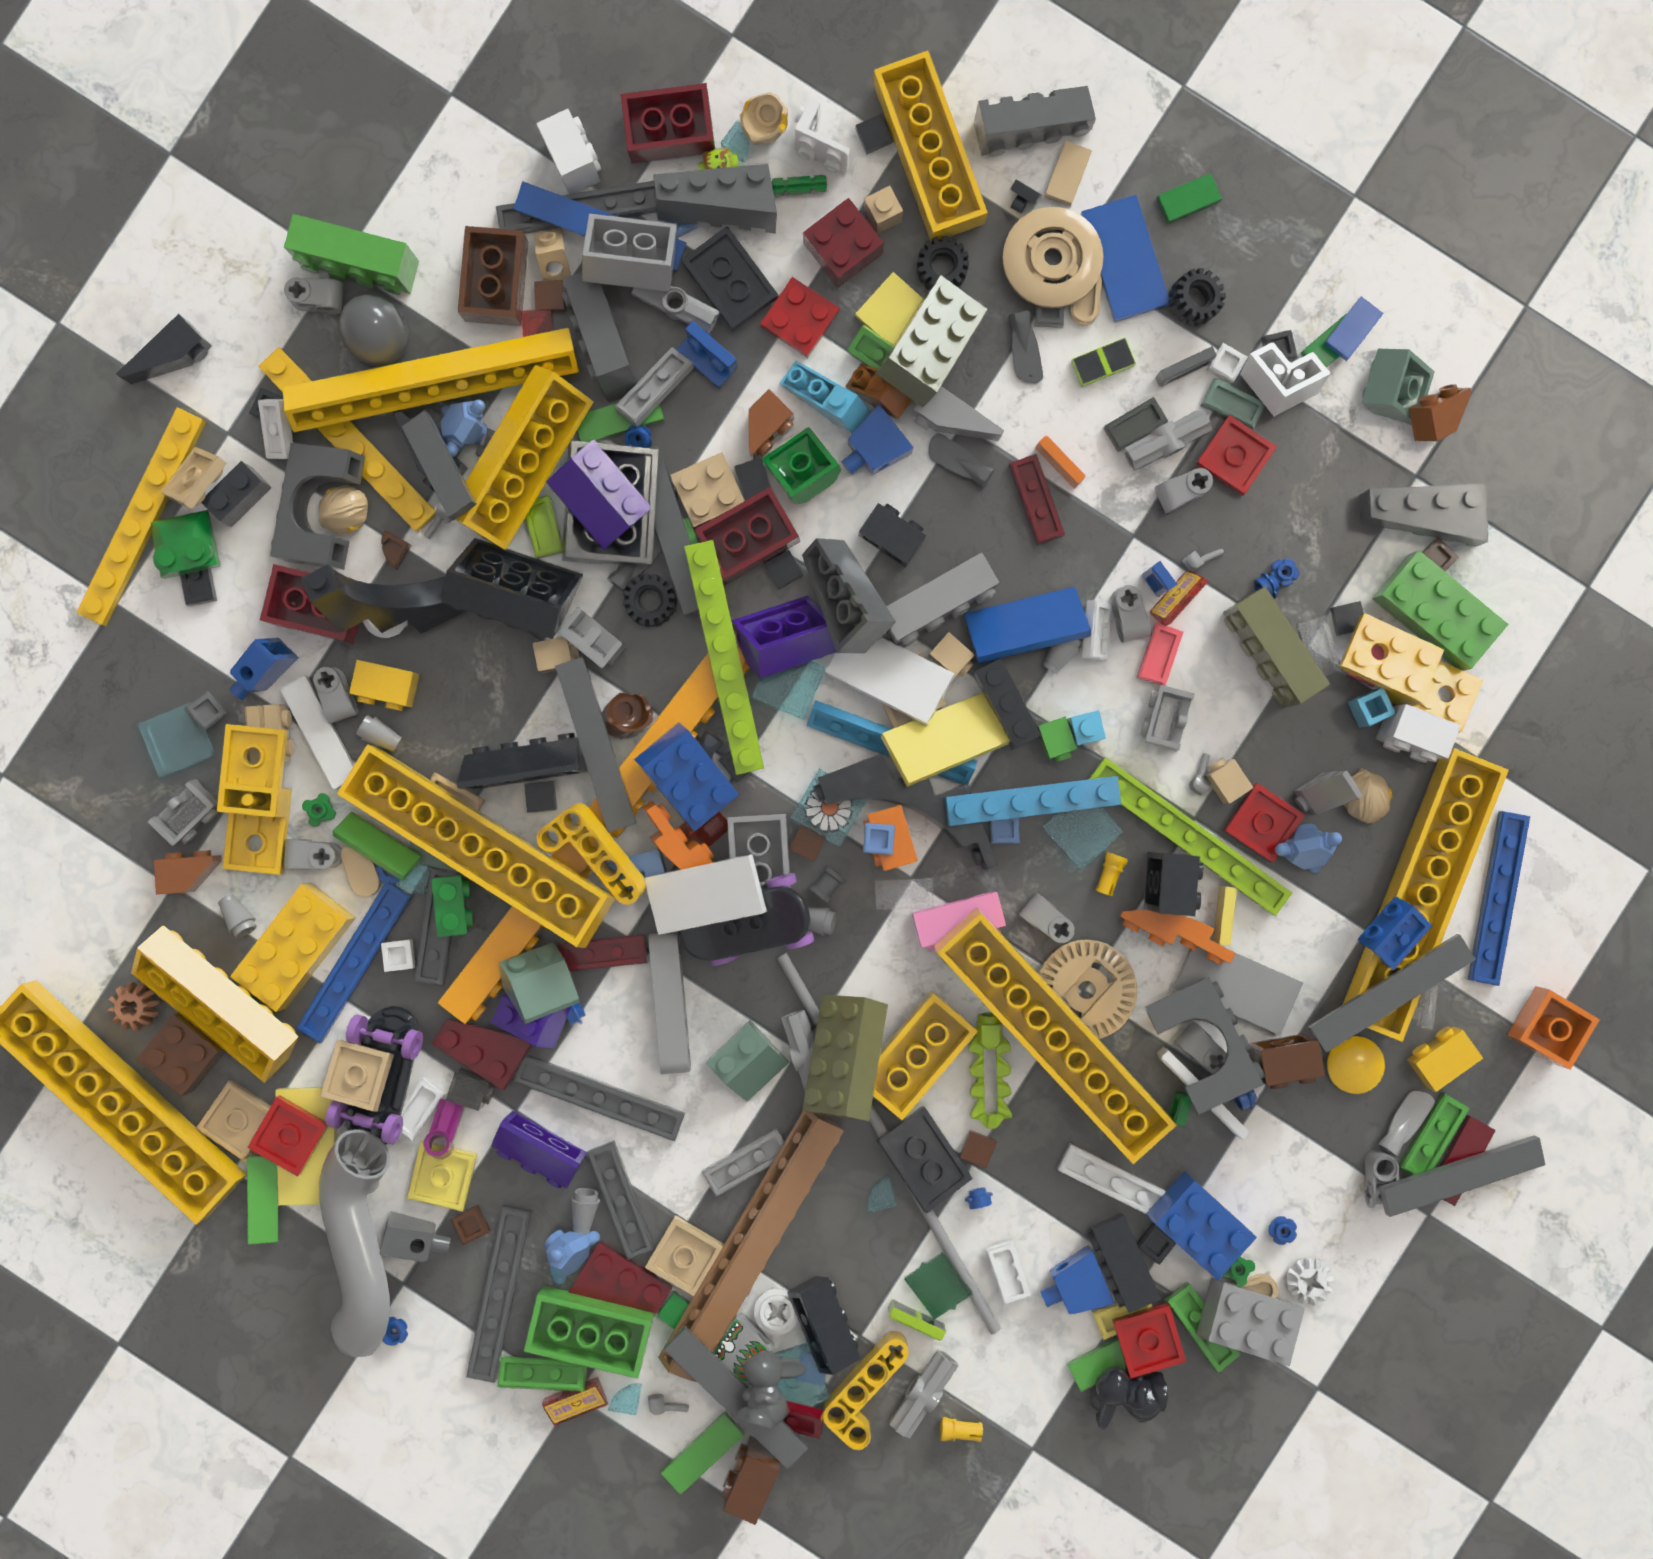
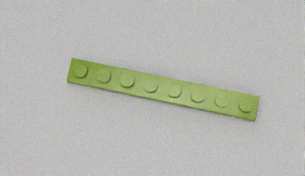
[684,540,764,775]
[1088,757,1292,916]

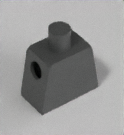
[379,1211,451,1262]

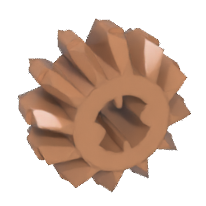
[107,982,161,1031]

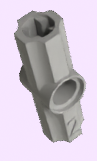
[632,286,720,334]
[1123,408,1213,471]
[781,1009,815,1091]
[889,1349,959,1438]

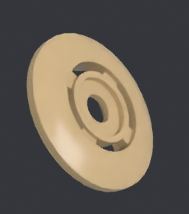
[1002,207,1103,308]
[1039,939,1137,1039]

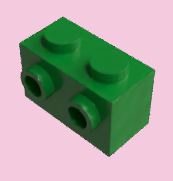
[431,874,473,937]

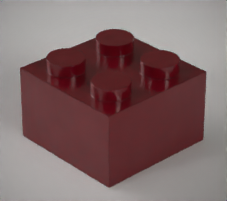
[803,198,884,288]

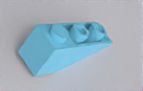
[779,361,870,434]

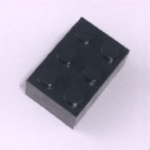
[1144,852,1204,916]

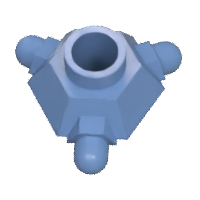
[441,400,487,457]
[1275,824,1342,873]
[544,1230,600,1285]

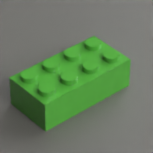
[284,214,419,295]
[1372,550,1509,671]
[524,1285,655,1379]

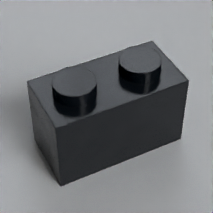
[201,461,272,527]
[858,503,926,568]

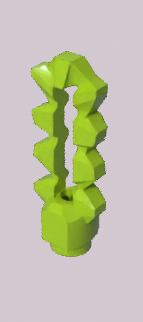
[969,1012,1012,1129]

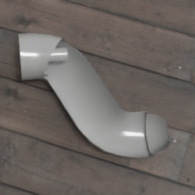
[319,1129,390,1357]

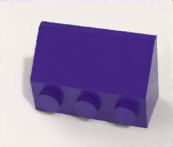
[545,439,652,550]
[731,595,836,678]
[491,1111,587,1188]

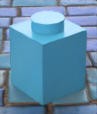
[1347,688,1396,728]
[1067,710,1106,746]

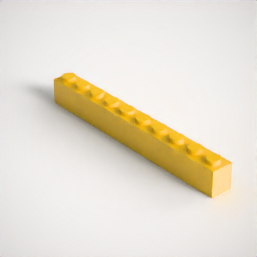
[283,328,579,432]

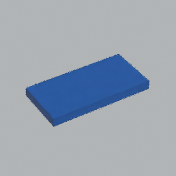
[1080,195,1170,322]
[964,587,1091,663]

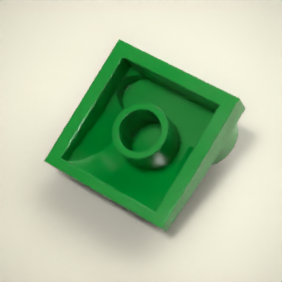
[762,427,842,504]
[151,510,221,579]

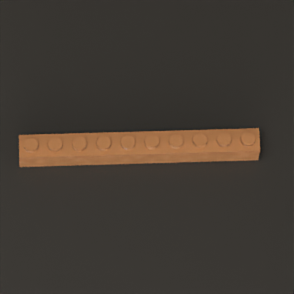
[658,1111,844,1382]

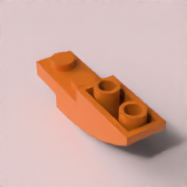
[642,801,714,869]
[1119,910,1236,965]

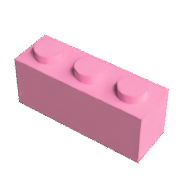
[912,891,1006,951]

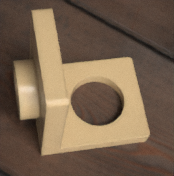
[534,228,571,281]

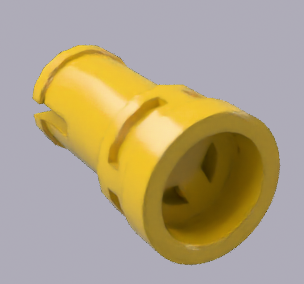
[1095,852,1128,897]
[939,1416,983,1442]

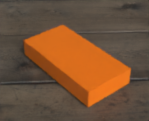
[1035,435,1085,489]

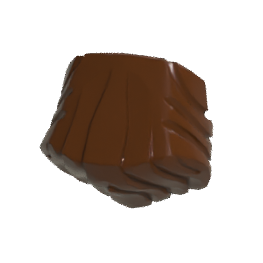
[602,693,653,740]

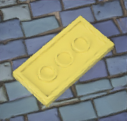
[881,693,1010,787]
[276,1087,337,1206]

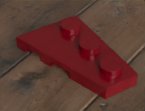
[432,1019,532,1090]
[568,1241,673,1313]

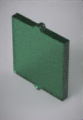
[904,1252,973,1320]

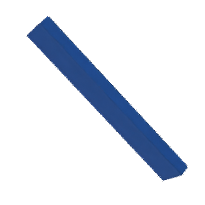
[513,181,687,271]
[1467,811,1531,986]
[296,883,413,1044]

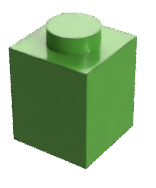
[1037,716,1077,762]

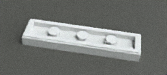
[280,675,354,790]
[1156,1046,1251,1140]
[1057,1143,1166,1214]

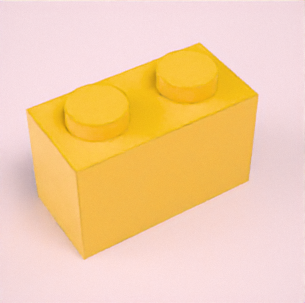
[349,660,420,711]
[1407,1027,1483,1092]

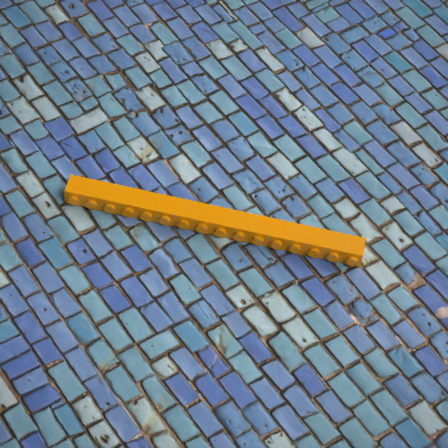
[438,647,750,1024]

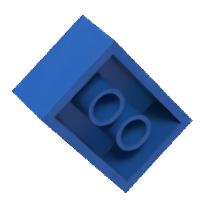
[634,722,739,832]
[1146,1171,1257,1280]

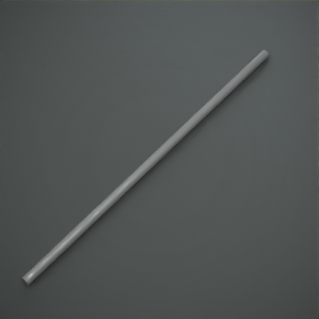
[776,953,1001,1335]

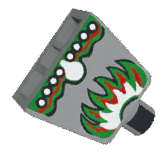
[714,1313,775,1385]

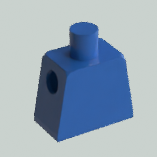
[841,404,914,475]
[230,638,299,700]
[1040,1245,1115,1314]

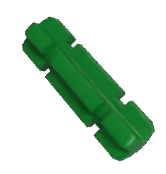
[771,175,827,196]

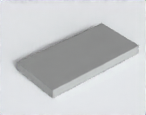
[1173,947,1303,1035]

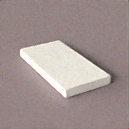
[825,637,955,726]
[644,854,767,935]

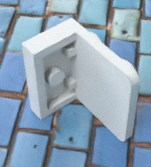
[795,98,850,173]

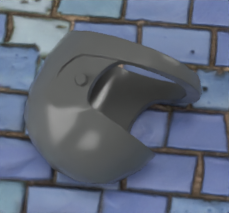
[339,293,409,368]

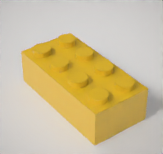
[230,883,356,1012]
[873,990,978,1120]

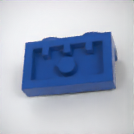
[677,321,738,388]
[1358,897,1432,970]

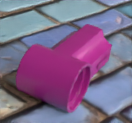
[424,1099,465,1160]

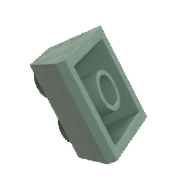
[1362,348,1435,425]
[499,942,580,1024]
[706,1020,789,1101]

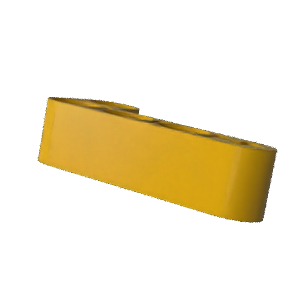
[536,803,646,905]
[823,1331,909,1450]

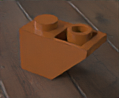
[845,363,912,419]
[1408,384,1471,441]
[749,389,794,459]
[154,850,222,895]

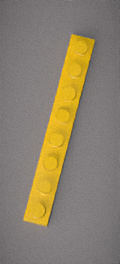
[258,347,436,533]
[76,407,206,626]

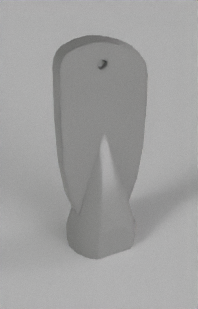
[1378,1091,1435,1157]

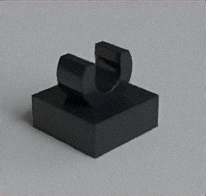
[1010,179,1042,213]

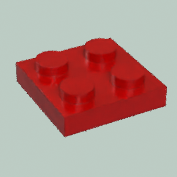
[760,277,840,358]
[1195,415,1277,496]
[1223,783,1305,863]
[247,1095,328,1177]
[1112,1303,1186,1379]

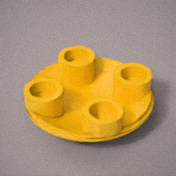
[1327,1036,1385,1094]

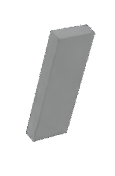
[614,347,694,427]
[702,1128,785,1197]

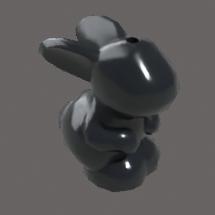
[1090,1365,1168,1429]

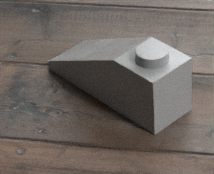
[912,386,1004,441]
[1294,770,1363,815]

